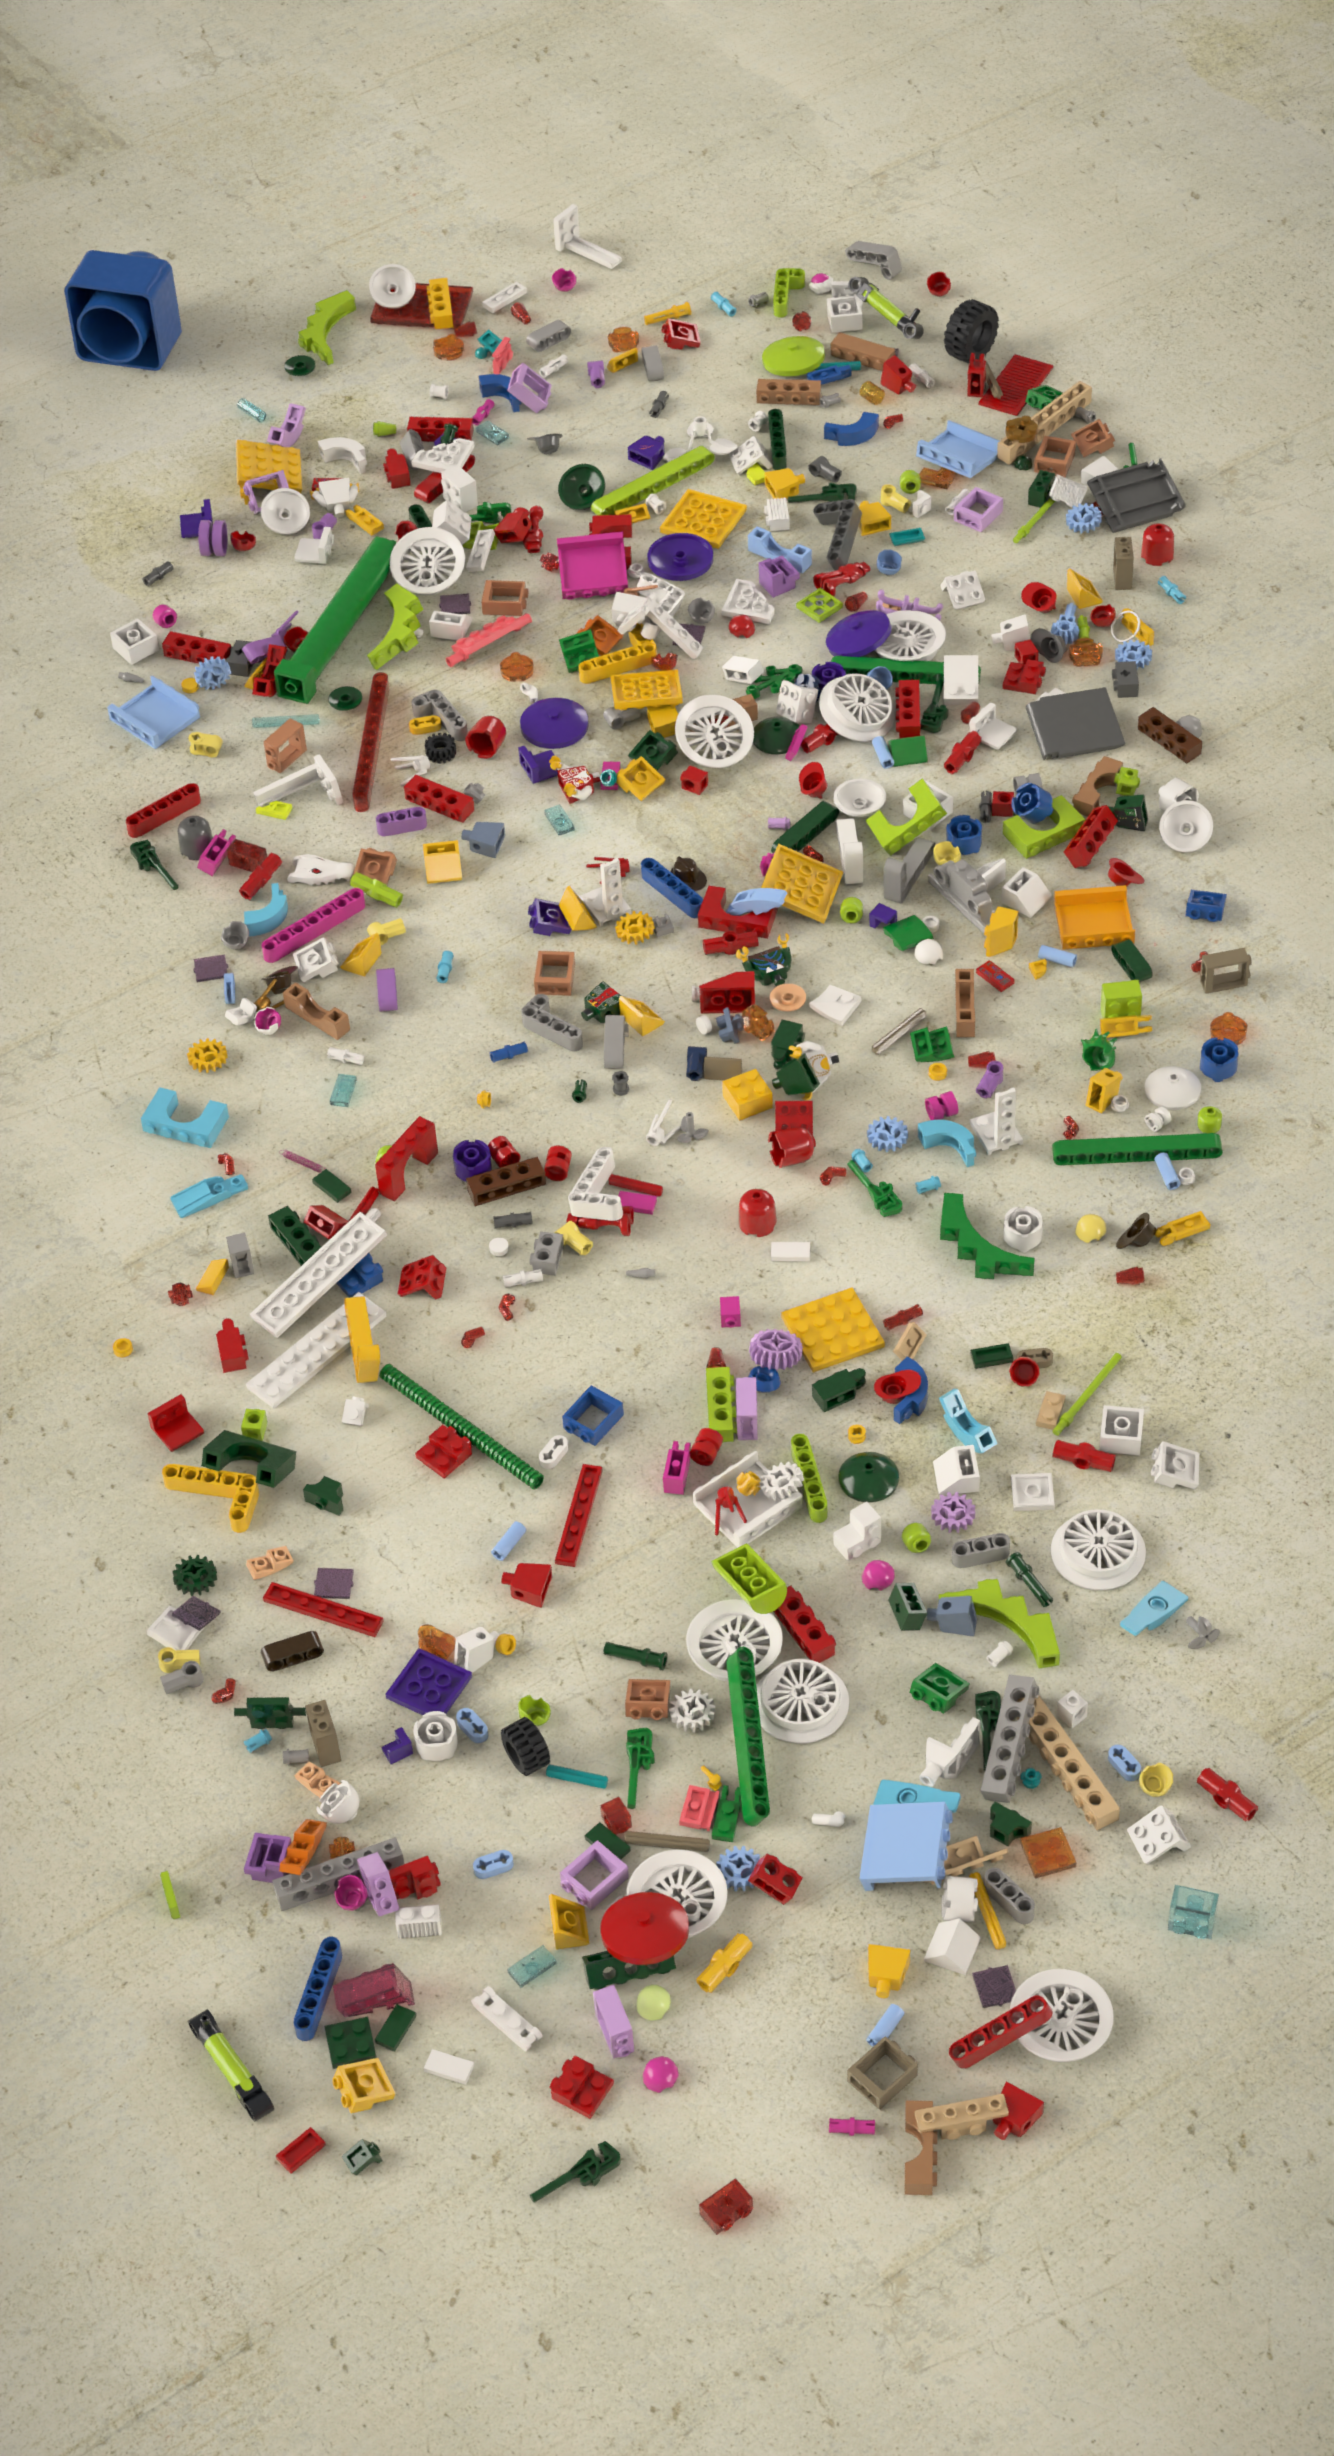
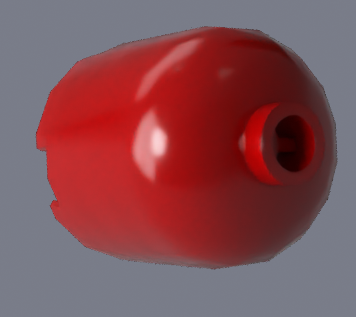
[1141,523,1174,566]
[465,716,507,759]
[768,1127,816,1168]
[739,1188,777,1237]

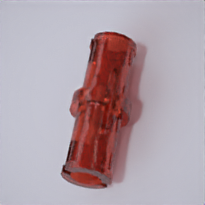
[883,1304,923,1331]

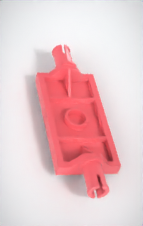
[446,613,532,667]

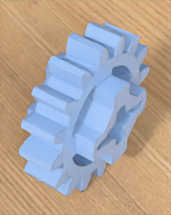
[1066,503,1102,534]
[1115,640,1152,670]
[194,656,231,690]
[867,1116,908,1152]
[716,1846,760,1891]

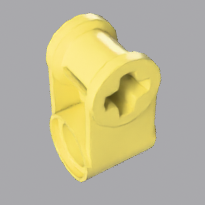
[188,732,223,758]

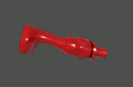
[514,506,544,553]
[813,562,871,597]
[567,1206,634,1236]

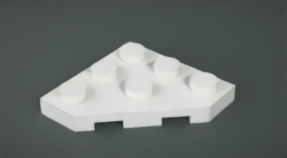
[412,438,475,473]
[721,579,774,624]

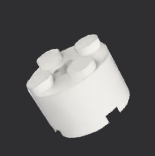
[1159,778,1199,811]
[1004,1206,1043,1253]
[413,1711,458,1761]
[942,1876,978,1922]

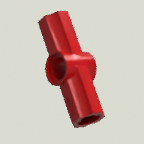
[800,724,838,754]
[944,730,982,774]
[239,852,282,900]
[702,931,759,955]
[1052,1440,1116,1472]
[1197,1768,1258,1822]

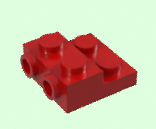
[661,318,701,350]
[1002,659,1046,695]
[415,1424,472,1479]
[388,1855,441,1900]
[550,2055,614,2119]

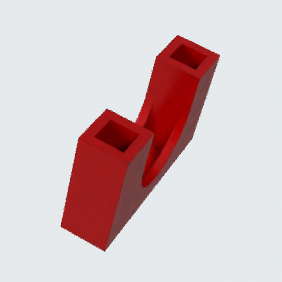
[589,514,632,570]
[698,885,778,939]
[375,1116,438,1202]

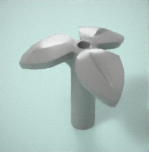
[677,1112,709,1143]
[1186,1616,1220,1649]

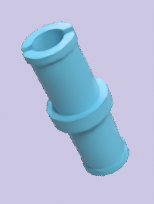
[711,292,737,317]
[1158,576,1186,604]
[436,951,454,983]

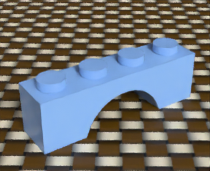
[748,526,812,574]

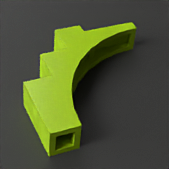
[298,290,356,365]
[367,583,424,670]
[938,1579,1060,1669]

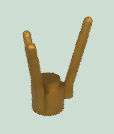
[253,979,285,1012]

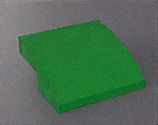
[559,629,599,673]
[883,915,934,951]
[910,1026,954,1062]

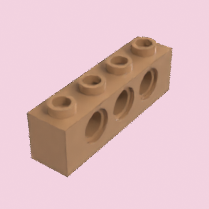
[756,379,821,405]

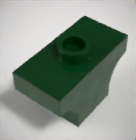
[303,1476,343,1516]
[990,1801,1032,1846]

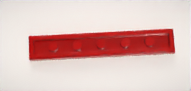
[555,1464,603,1567]
[263,1582,384,1637]

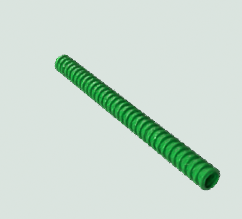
[379,1364,544,1489]

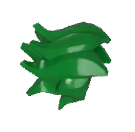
[1081,1029,1117,1071]

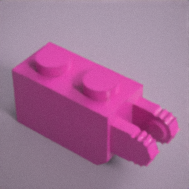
[197,829,236,876]
[663,1441,691,1495]

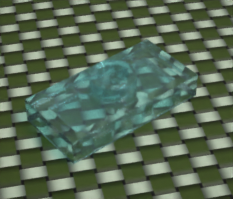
[476,420,509,445]
[544,805,575,836]
[330,1074,357,1107]
[508,1945,557,1988]

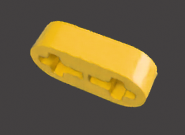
[409,715,442,735]

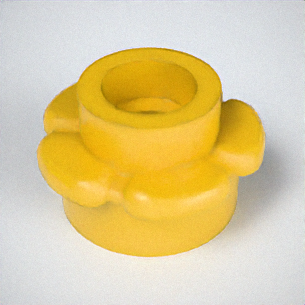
[477,1090,491,1109]

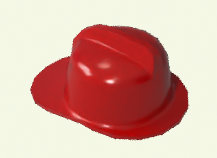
[1021,582,1057,613]
[799,762,828,799]
[1108,858,1145,887]
[874,1370,921,1404]

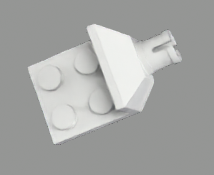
[919,1717,980,1787]

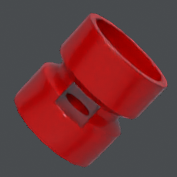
[488,1136,521,1168]
[544,1145,572,1181]
[690,1428,723,1466]

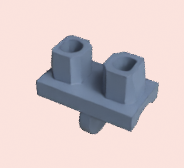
[716,1007,747,1044]

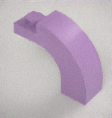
[267,403,306,447]

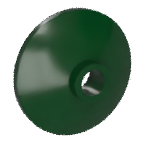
[284,355,316,376]
[328,686,362,711]

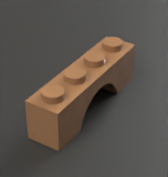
[1072,756,1123,817]
[955,969,975,1037]
[283,982,350,1040]
[905,2100,937,2195]

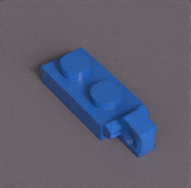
[807,365,852,385]

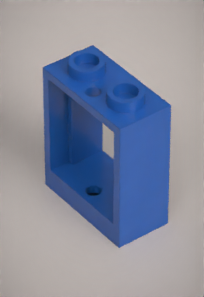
[562,1385,624,1446]

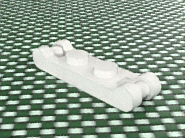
[471,1986,543,2052]

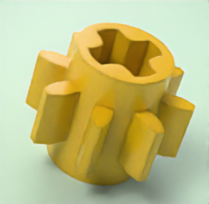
[736,1471,761,1496]

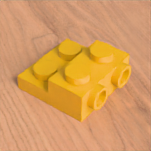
[616,756,666,801]
[332,2058,396,2113]

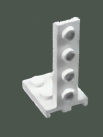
[553,204,622,269]
[617,592,704,659]
[253,754,344,807]
[580,858,631,927]
[970,1087,1023,1155]

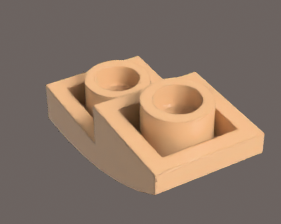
[246,1546,293,1580]
[294,1761,341,1798]

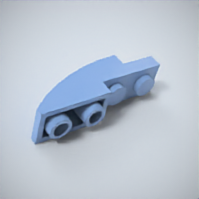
[725,888,787,916]

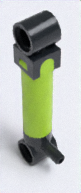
[848,277,924,339]
[188,2009,275,2122]

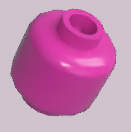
[152,604,177,628]

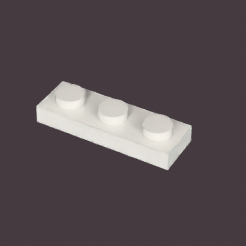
[482,282,527,313]
[466,529,495,572]

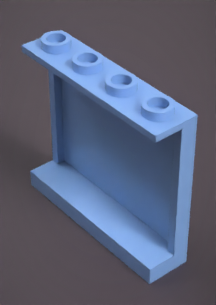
[916,420,1000,478]
[107,676,200,749]
[859,1802,953,1891]

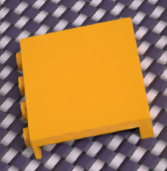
[1054,885,1135,950]

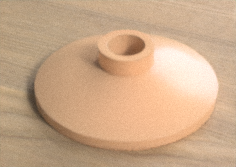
[770,984,806,1011]

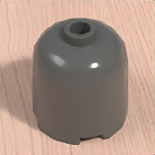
[177,815,213,860]

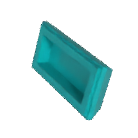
[889,528,925,546]

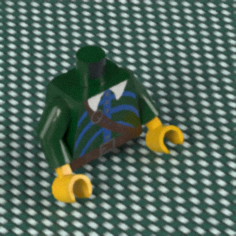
[736,933,792,987]

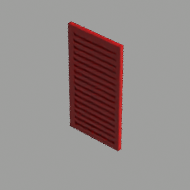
[978,354,1053,416]

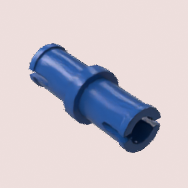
[489,1041,528,1063]

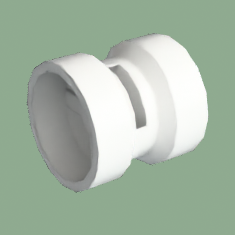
[1145,1106,1172,1132]

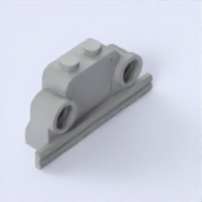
[928,859,995,934]

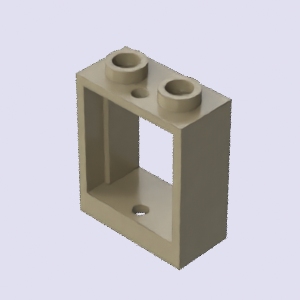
[1113,537,1134,590]
[1200,948,1252,994]
[305,1700,341,1767]
[847,2036,918,2110]

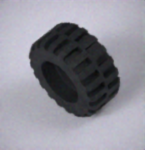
[944,299,999,363]

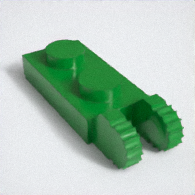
[712,1785,741,1842]

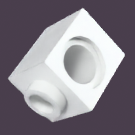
[1057,1690,1088,1729]

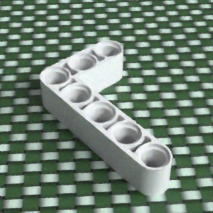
[637,573,685,640]
[836,818,863,885]
[568,1147,623,1221]

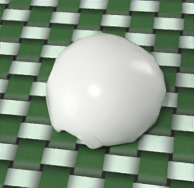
[915,939,943,965]

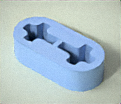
[456,1708,488,1743]
[1108,1745,1141,1781]
[473,1850,514,1879]

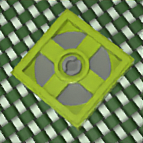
[796,588,843,623]

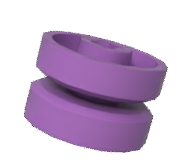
[199,520,228,556]

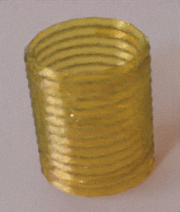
[859,381,885,405]

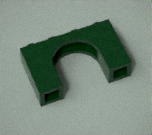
[201,1430,297,1488]

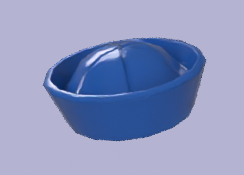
[748,1366,781,1392]

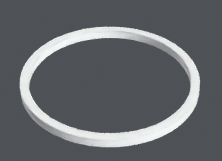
[1111,611,1140,642]

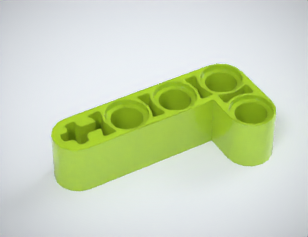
[773,268,805,318]

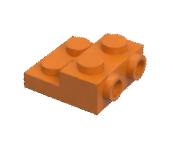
[577,615,624,656]

